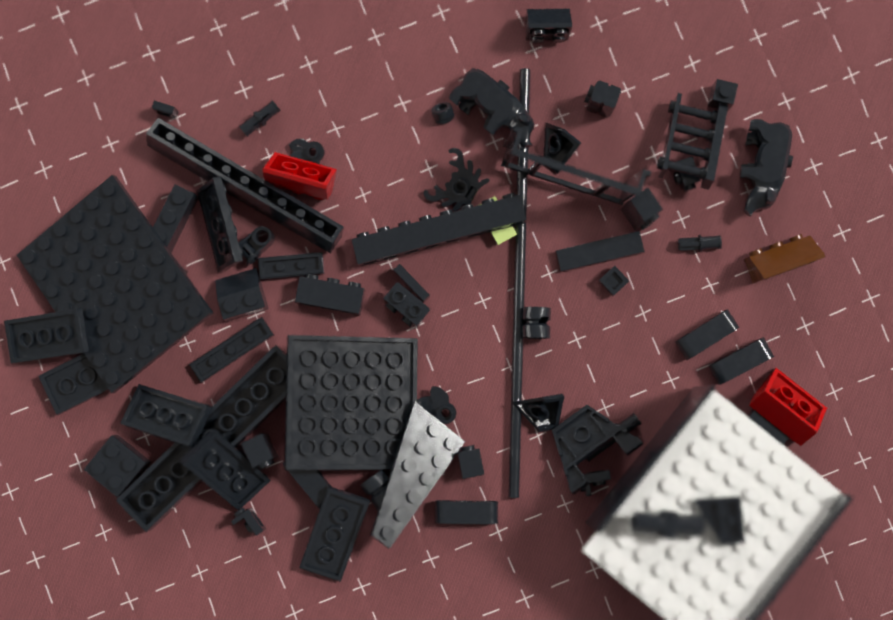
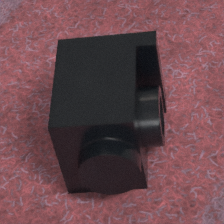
[670,156,701,192]

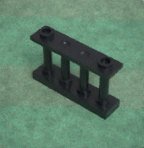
[656,93,728,190]

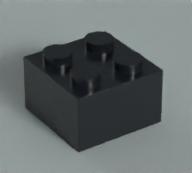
[83,435,151,497]

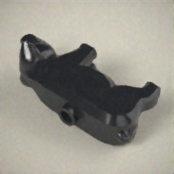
[449,68,534,148]
[739,119,793,217]

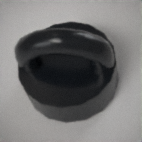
[431,102,455,125]

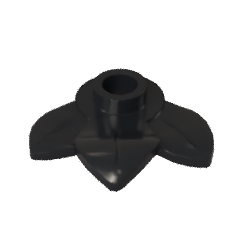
[289,139,325,164]
[417,386,457,424]

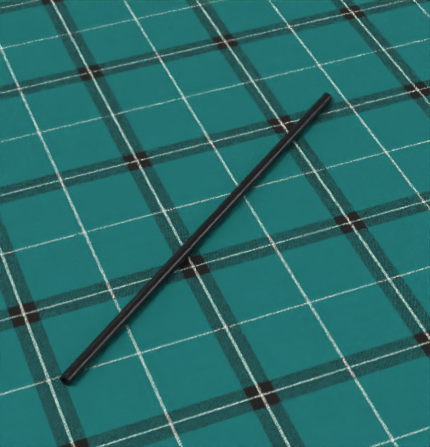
[508,68,531,498]

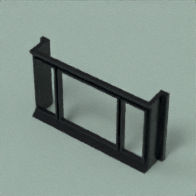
[501,127,652,205]

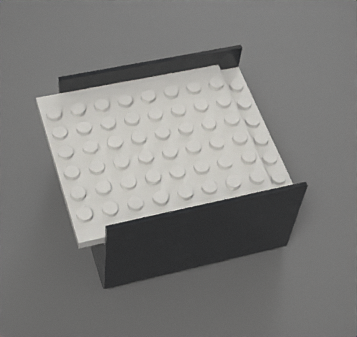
[582,385,854,620]

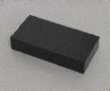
[394,264,430,302]

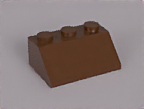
[744,234,826,283]

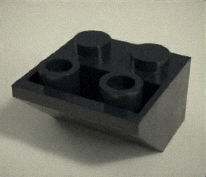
[526,8,572,43]

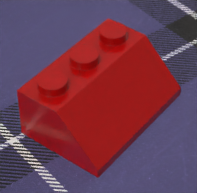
[263,152,337,200]
[749,368,827,446]

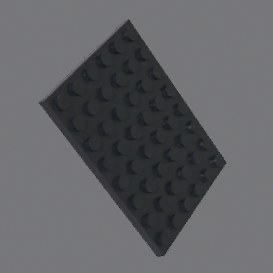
[17,175,214,393]

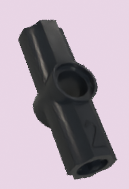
[631,510,706,539]

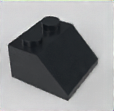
[215,268,269,321]

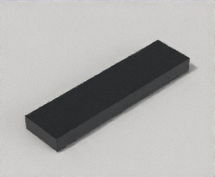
[555,231,645,272]
[189,317,274,383]

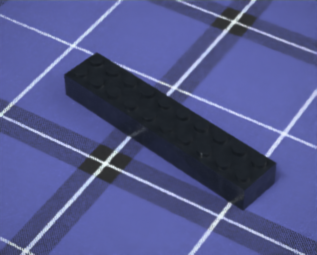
[116,345,287,532]

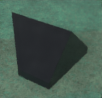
[543,123,581,173]
[512,394,565,432]

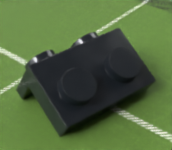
[383,282,430,328]

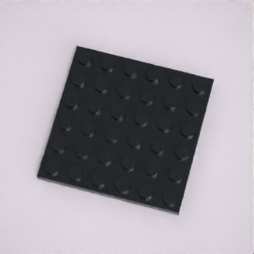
[284,335,418,470]

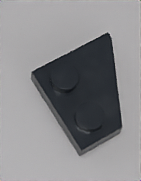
[695,495,746,545]

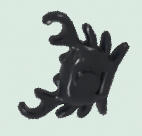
[424,148,490,212]

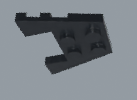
[552,405,644,495]

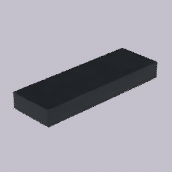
[258,252,325,280]

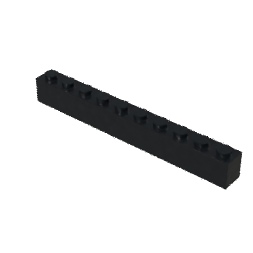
[146,118,344,254]

